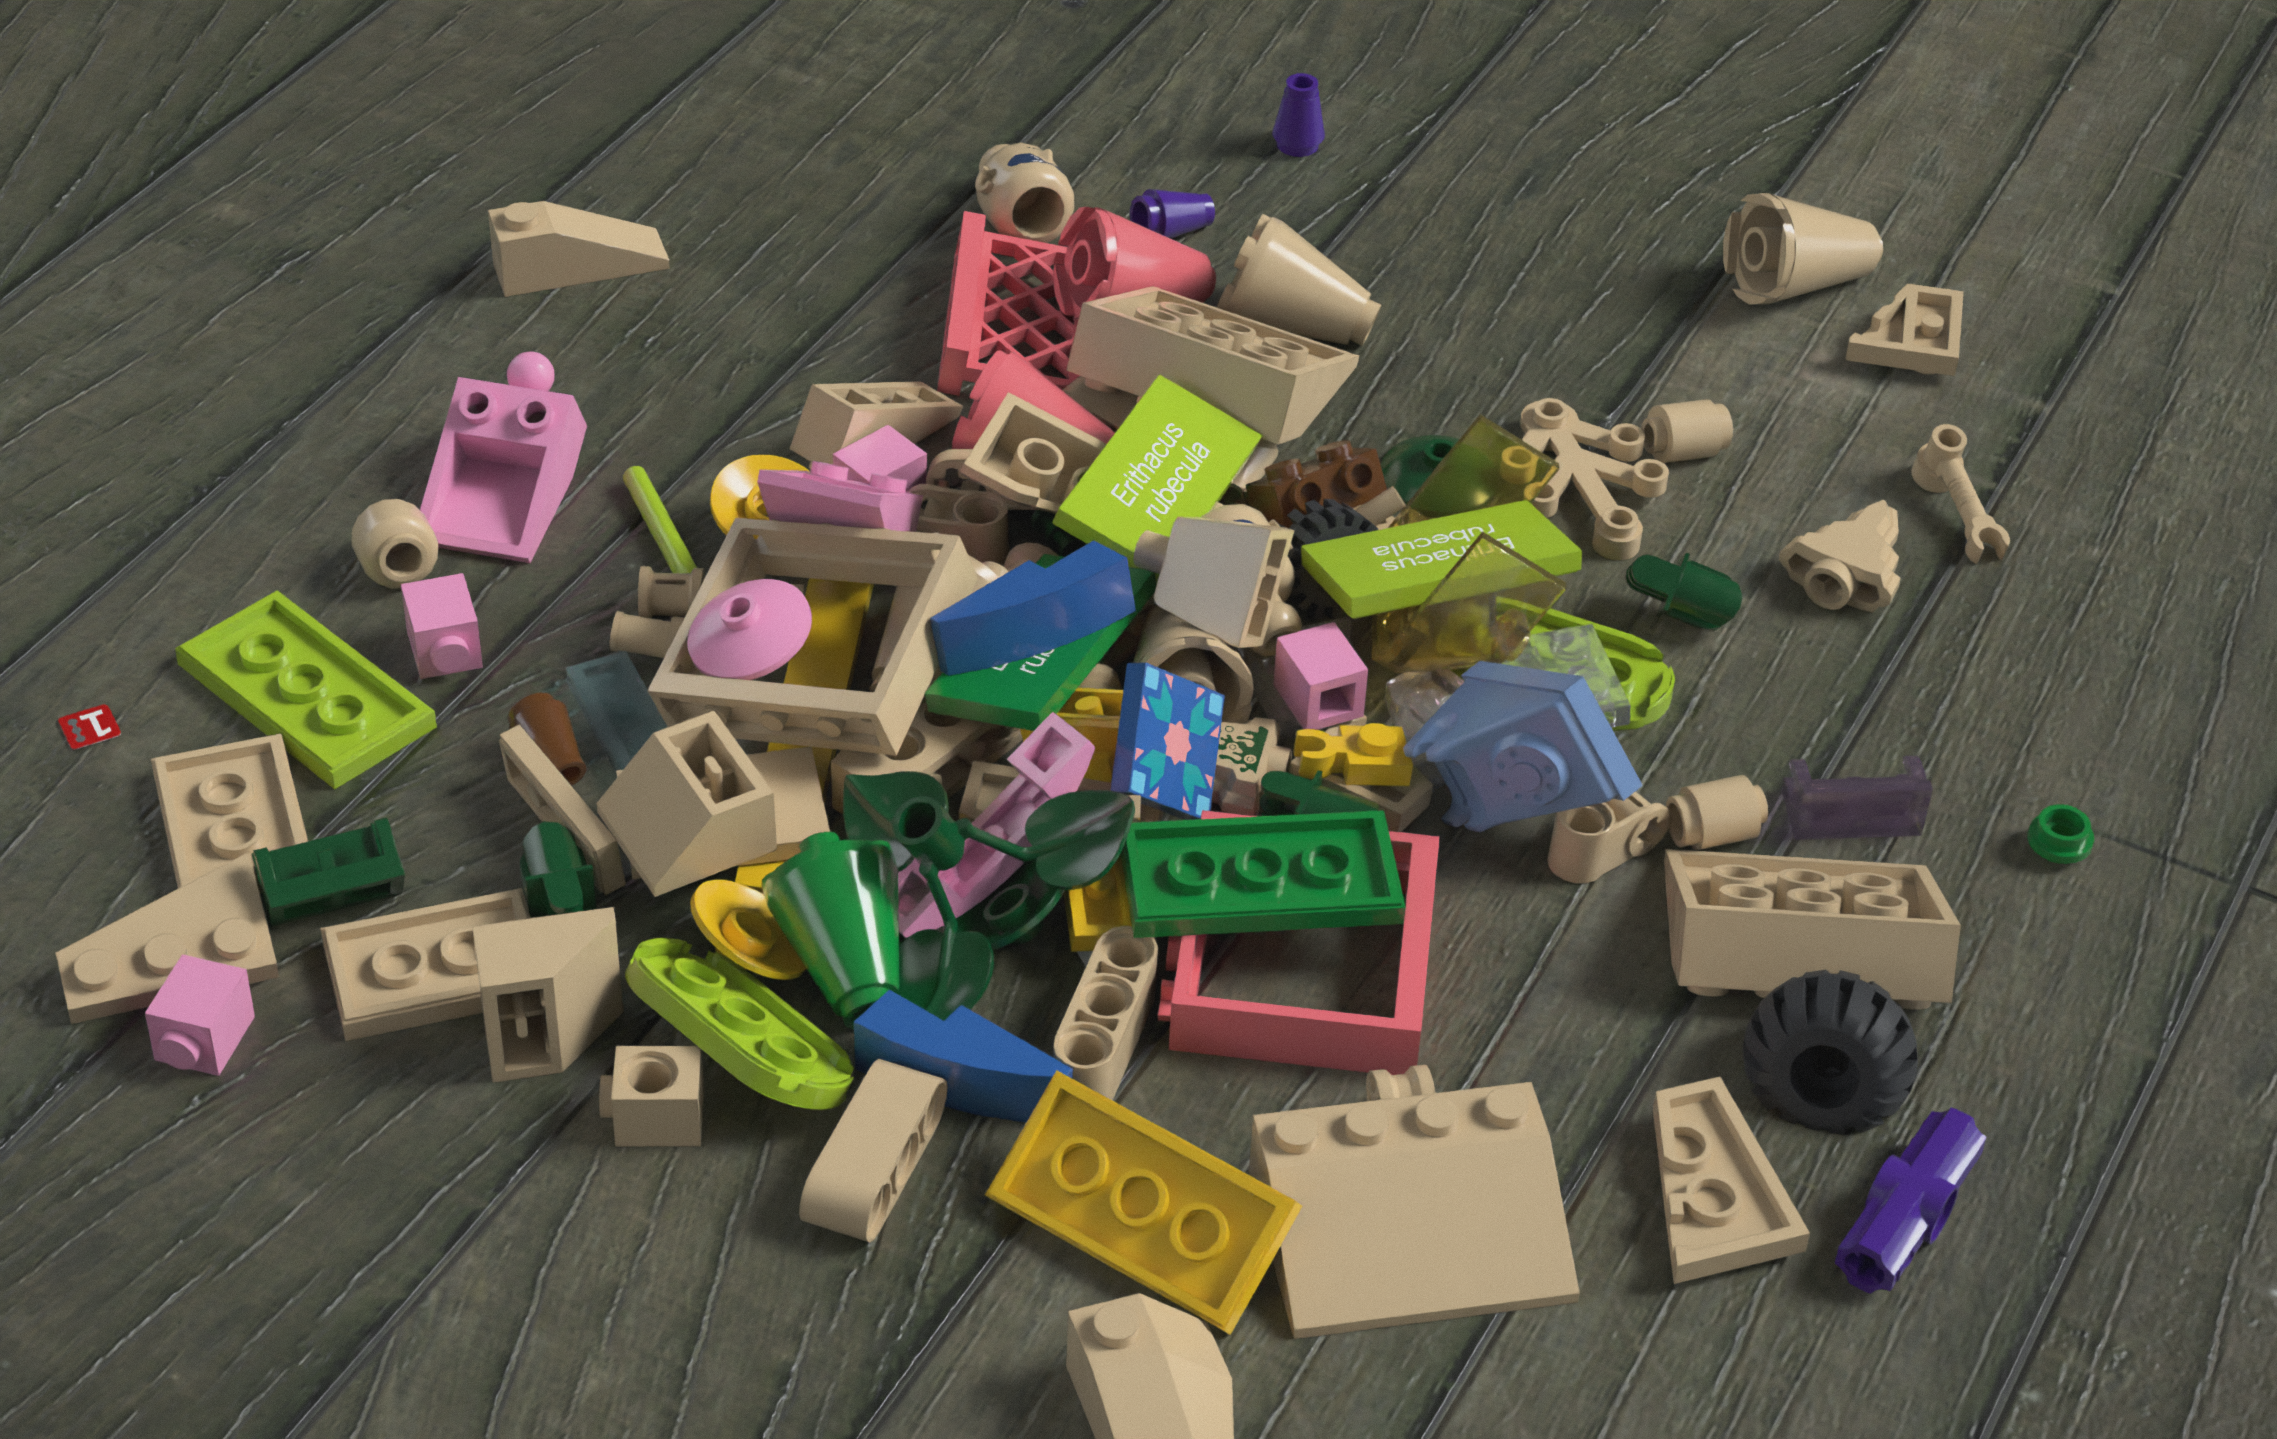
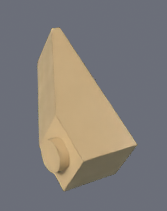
[488,201,670,297]
[790,381,963,469]

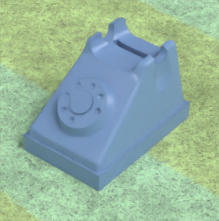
[1403,661,1643,832]

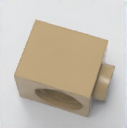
[599,1046,704,1147]

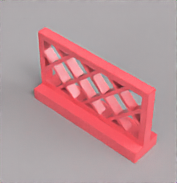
[937,211,1080,396]

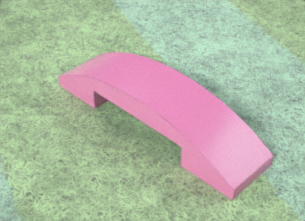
[898,712,1095,938]

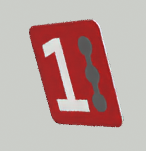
[58,704,121,750]

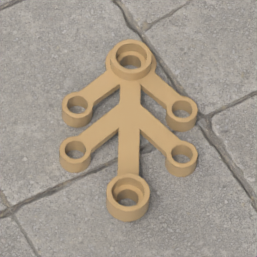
[1500,398,1669,560]

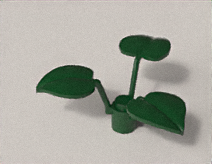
[843,771,1135,1021]

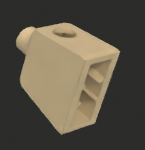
[1134,517,1294,648]

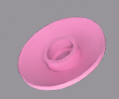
[687,579,812,680]

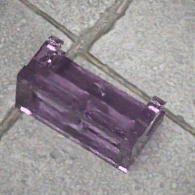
[1781,756,1933,840]

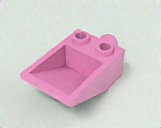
[420,351,587,563]
[757,461,923,532]

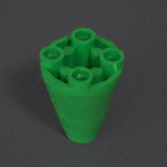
[761,832,899,1030]

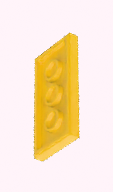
[985,1070,1303,1335]

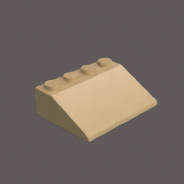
[1066,286,1359,449]
[1664,849,1961,1010]
[1249,1082,1580,1339]

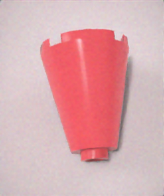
[1053,207,1216,319]
[952,348,1115,449]

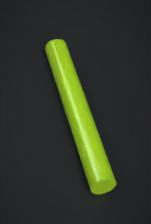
[623,466,697,574]

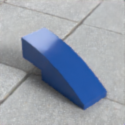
[930,541,1136,676]
[854,990,1073,1122]

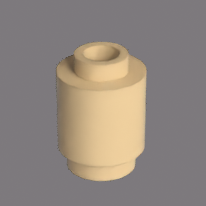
[1641,399,1733,463]
[1666,775,1768,851]

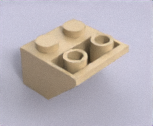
[597,711,777,897]
[472,907,623,1083]

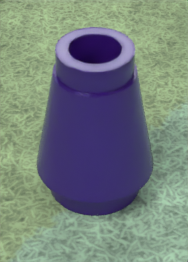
[1272,73,1325,157]
[1130,189,1215,239]

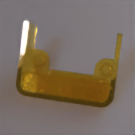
[1372,414,1566,673]

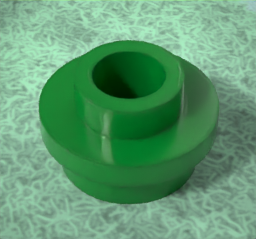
[2027,804,2094,864]

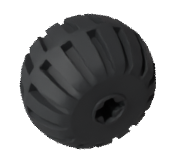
[1743,969,1918,1135]

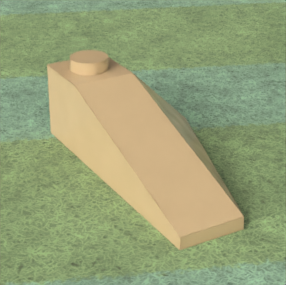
[960,392,1224,514]
[1066,1293,1234,1439]

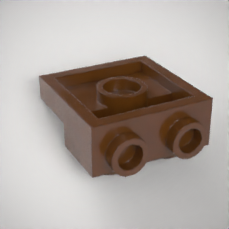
[1224,440,1387,528]

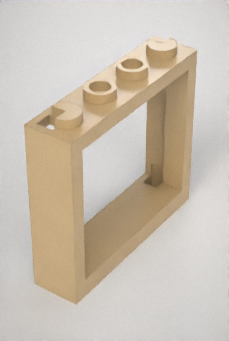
[648,518,978,756]

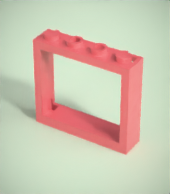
[1158,810,1440,1075]

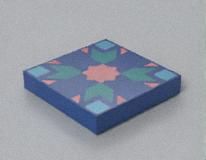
[1110,662,1225,820]

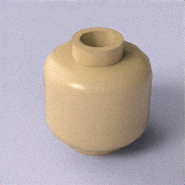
[352,499,438,589]

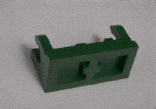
[251,817,405,927]

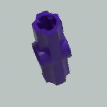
[1835,1107,1987,1294]

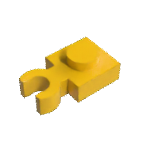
[1293,723,1413,786]

